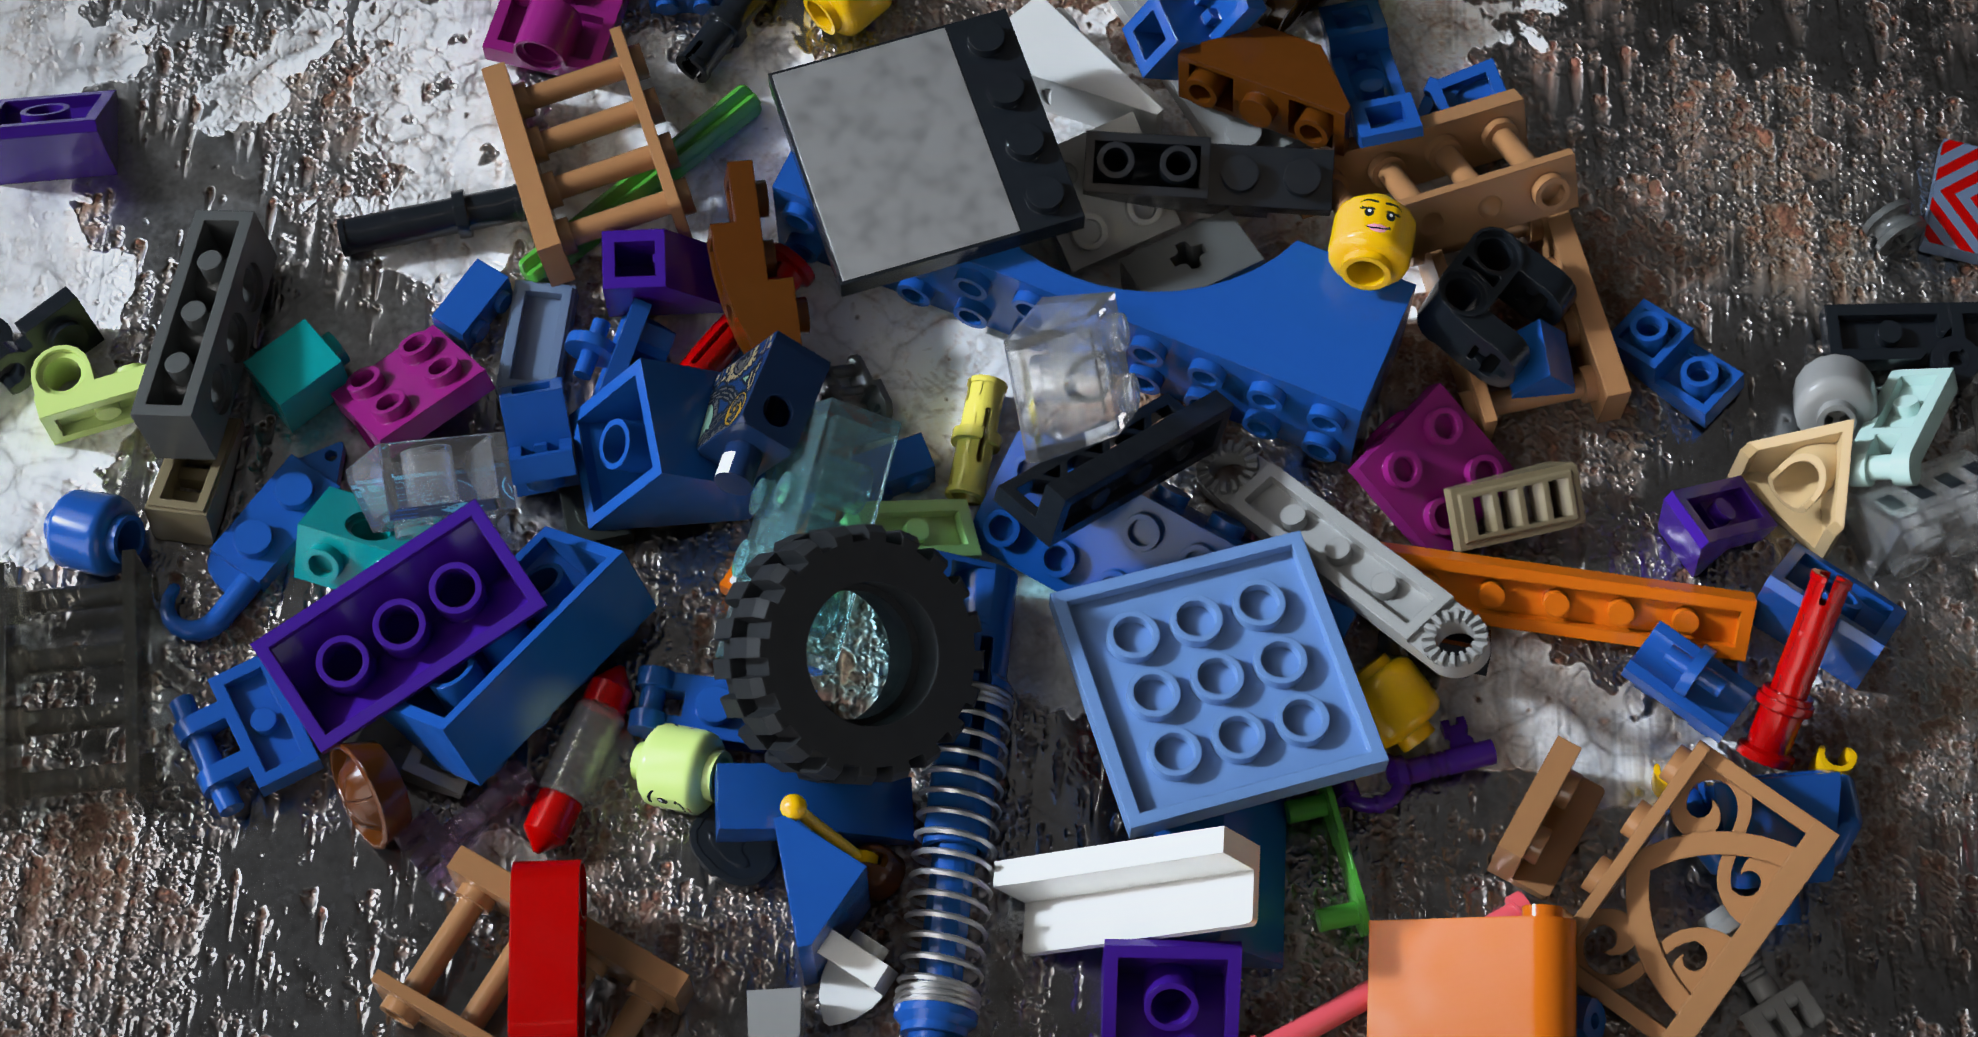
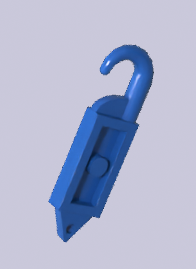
[159,442,346,642]

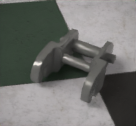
[818,354,893,430]

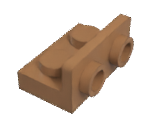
[1487,735,1605,900]

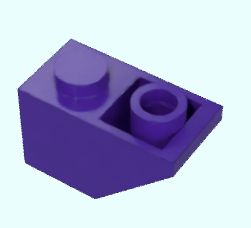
[602,229,724,317]

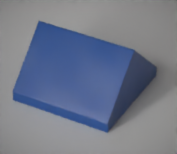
[1753,543,1908,690]
[773,816,871,986]

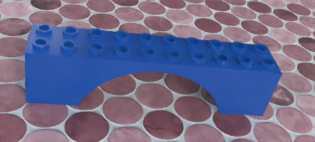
[772,151,1416,466]

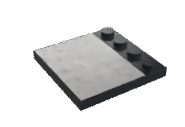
[768,8,1085,297]

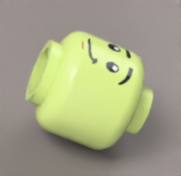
[630,723,733,815]

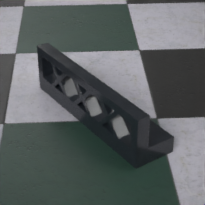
[993,390,1234,547]

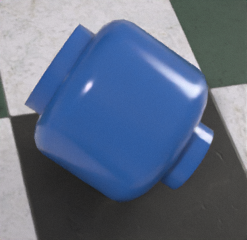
[43,489,145,577]

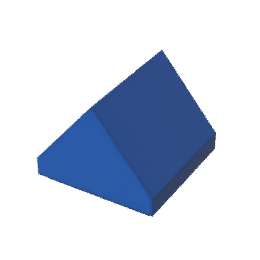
[1509,319,1576,399]

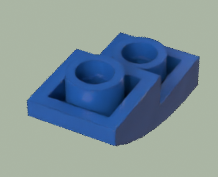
[1611,298,1744,428]

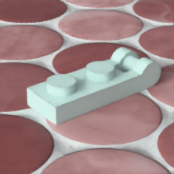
[1848,368,1958,487]

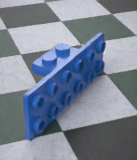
[973,429,1357,641]

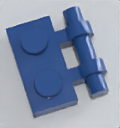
[169,656,324,817]

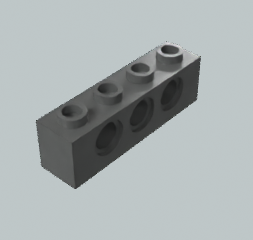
[130,210,277,460]

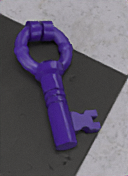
[1332,716,1497,814]

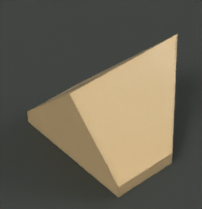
[1728,418,1855,559]

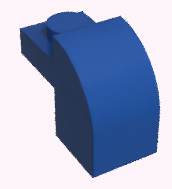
[1122,0,1267,80]
[499,377,580,497]

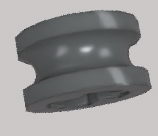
[1862,197,1927,256]

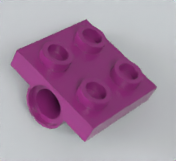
[482,0,630,76]
[330,325,495,463]
[1347,383,1515,551]

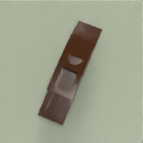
[707,160,810,355]

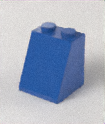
[568,358,786,531]

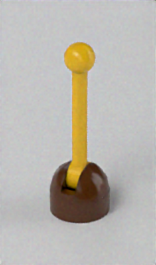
[780,794,906,902]

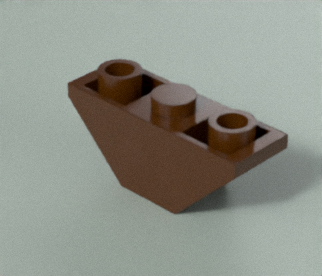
[1178,26,1351,156]

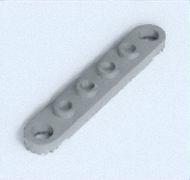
[1196,440,1491,678]

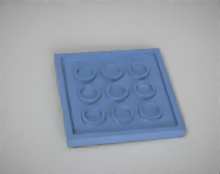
[1049,530,1389,839]

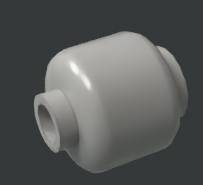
[1793,354,1879,444]

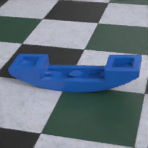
[1318,0,1424,148]

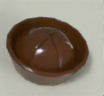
[330,740,412,849]

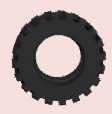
[713,524,984,785]

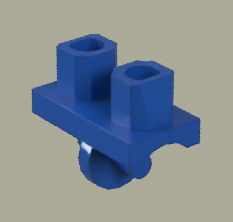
[564,297,676,397]
[1621,620,1758,743]

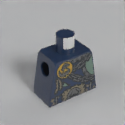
[696,330,831,495]

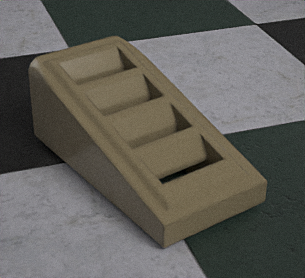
[144,418,245,545]
[1443,461,1586,552]

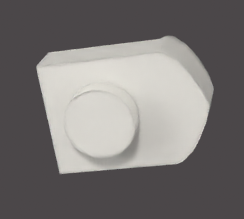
[817,929,899,1026]

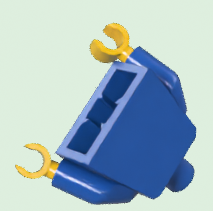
[1651,745,1863,925]

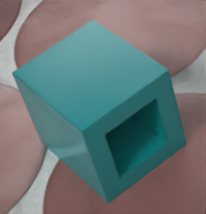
[243,319,351,433]

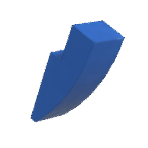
[714,763,914,846]

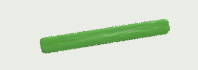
[518,85,762,283]

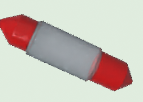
[523,665,633,854]

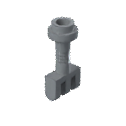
[1696,905,1825,1037]

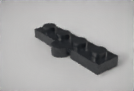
[1819,302,1978,391]

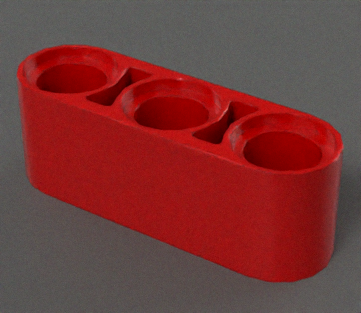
[507,859,587,1037]

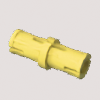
[944,374,1008,506]

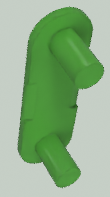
[1284,785,1370,937]

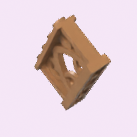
[1563,740,1840,1037]

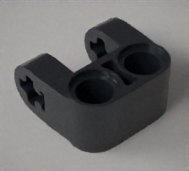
[1417,227,1577,387]

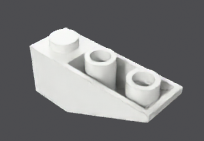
[1009,0,1164,135]

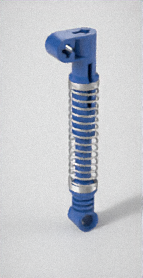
[893,550,1018,1037]

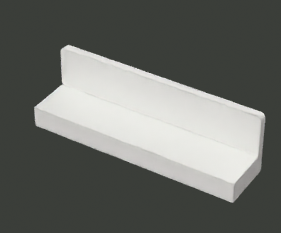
[993,826,1260,957]

